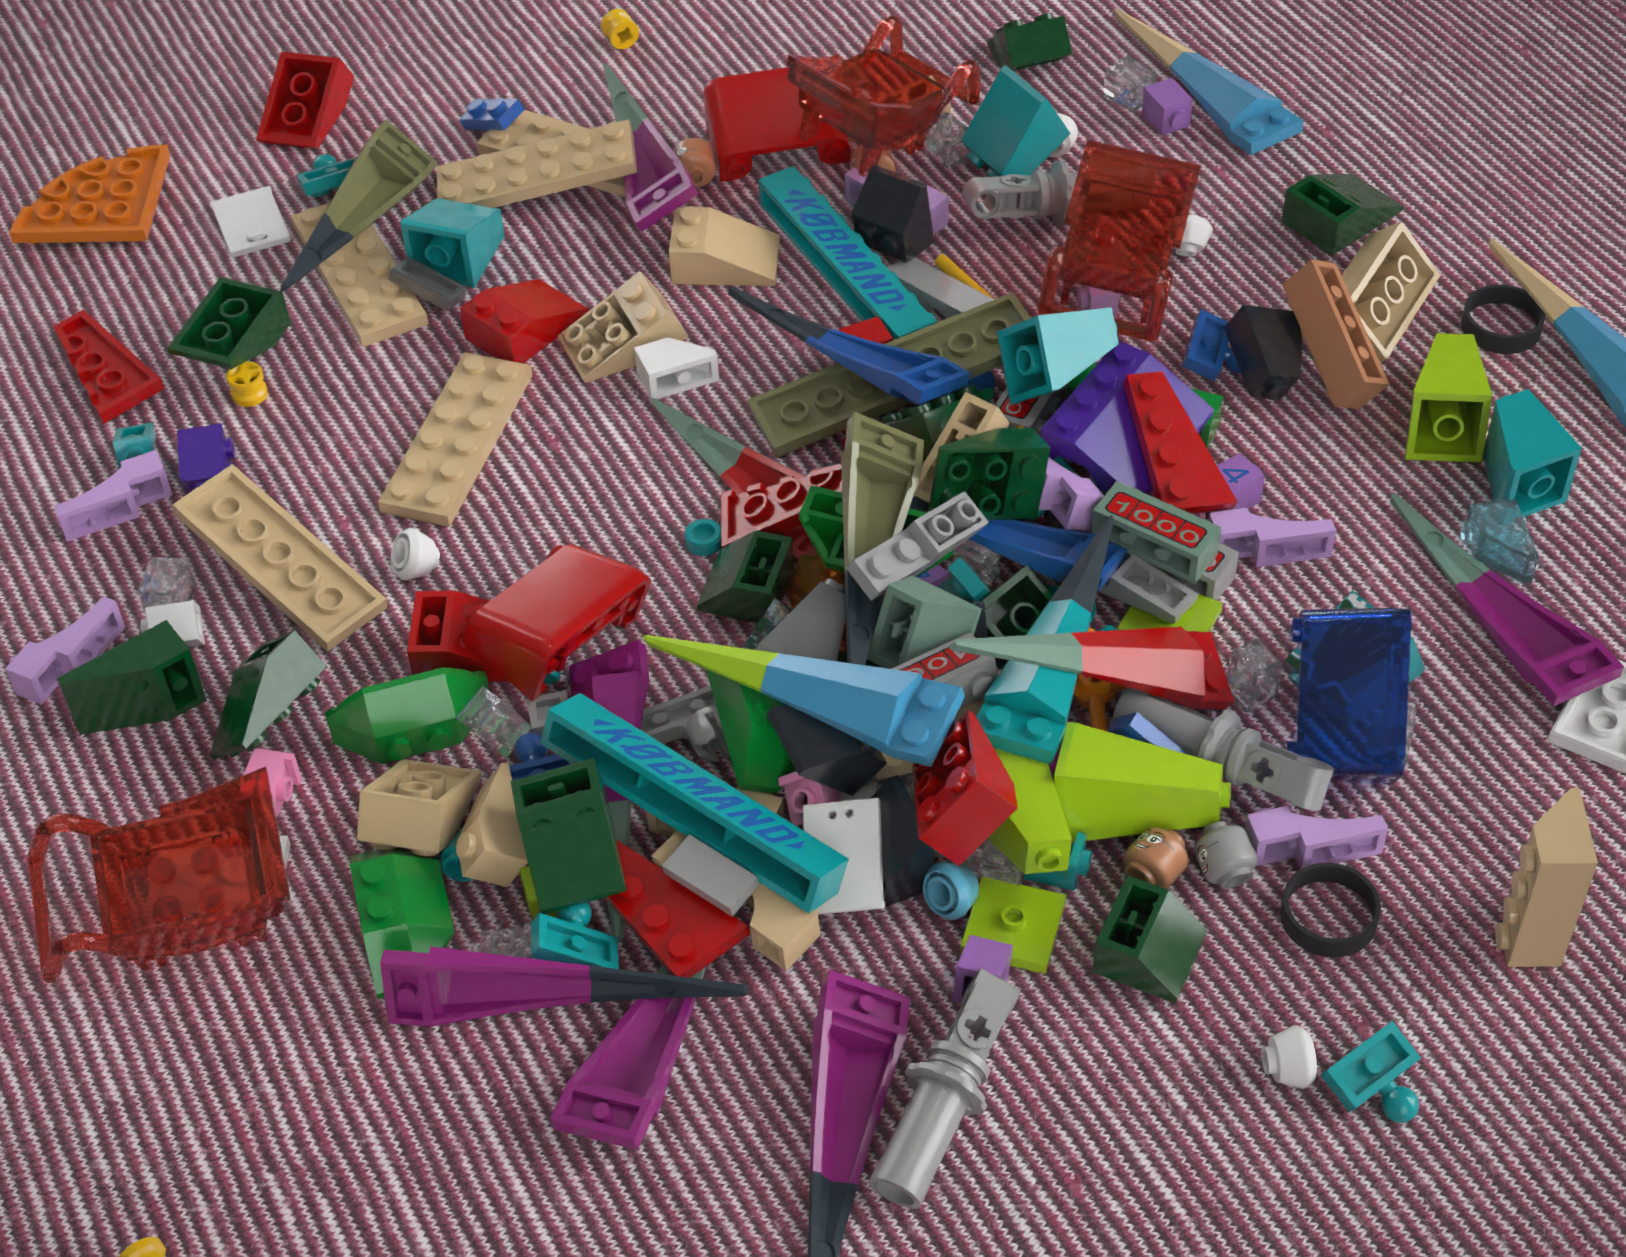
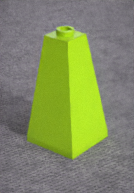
[1405,333,1492,462]
[1054,722,1231,842]
[987,748,1072,874]

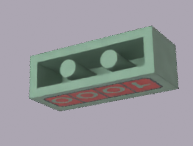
[1091,481,1221,584]

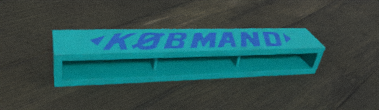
[758,166,937,340]
[540,693,849,913]

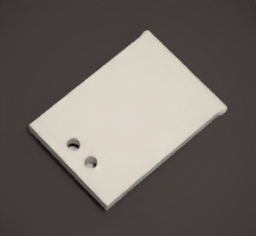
[209,186,291,258]
[803,798,885,915]

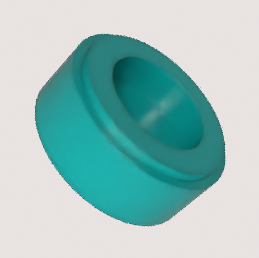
[684,519,722,556]

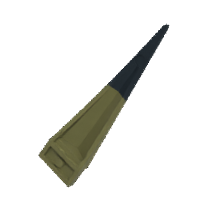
[280,119,438,292]
[841,412,924,665]

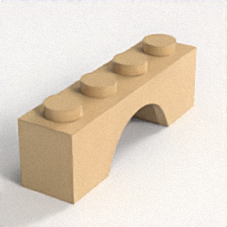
[652,830,821,971]

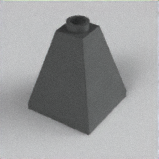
[754,578,846,661]

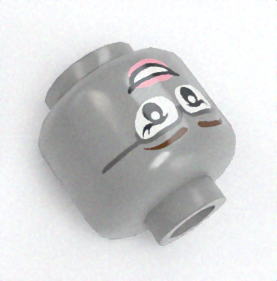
[1194,821,1258,889]

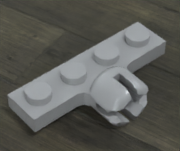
[641,685,730,762]

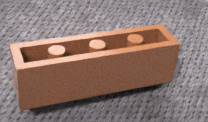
[1282,259,1390,409]

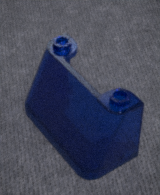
[1285,608,1411,784]

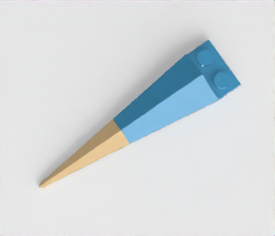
[1115,8,1303,155]
[1489,238,1626,428]

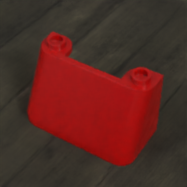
[703,63,851,182]
[462,543,651,702]

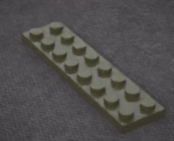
[747,292,1030,458]

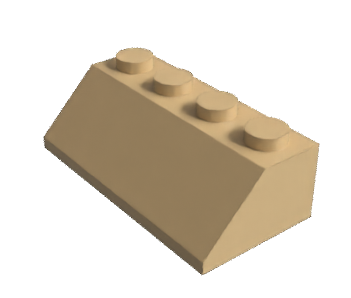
[1342,221,1441,362]
[1495,788,1598,967]

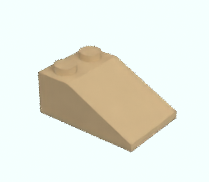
[669,206,780,286]
[357,759,482,856]

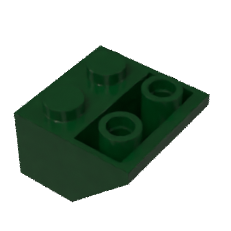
[986,13,1073,71]
[696,530,794,626]
[1092,875,1207,1003]

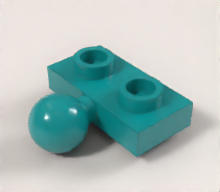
[296,154,357,197]
[531,902,619,969]
[1320,1020,1421,1123]

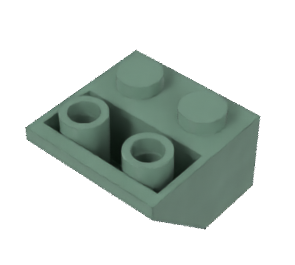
[867,575,982,669]

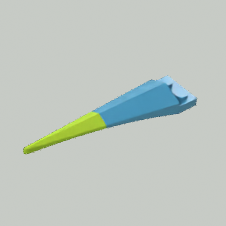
[643,635,965,767]

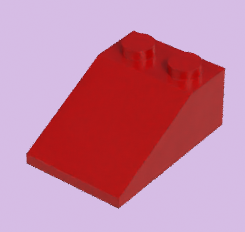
[256,51,354,150]
[460,279,589,364]

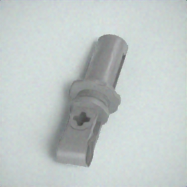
[962,161,1151,226]
[1112,688,1334,811]
[869,968,1021,1209]

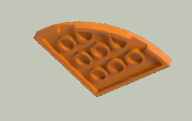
[9,144,170,244]

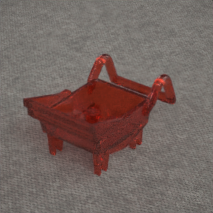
[786,15,980,177]
[1037,140,1201,342]
[27,766,291,983]

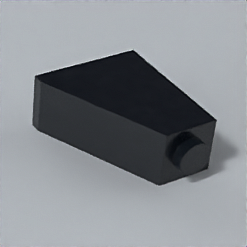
[1224,305,1302,400]

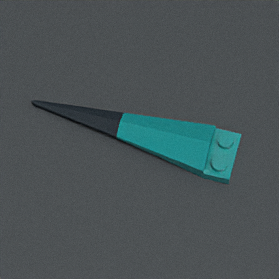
[976,515,1114,764]

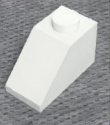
[634,337,719,400]

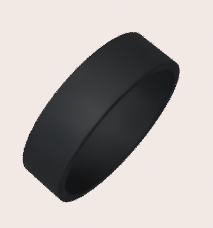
[1461,284,1546,354]
[1280,863,1381,958]

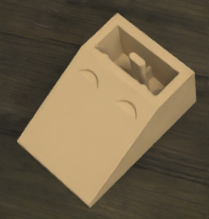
[557,271,688,383]

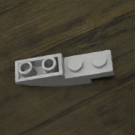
[846,491,989,601]

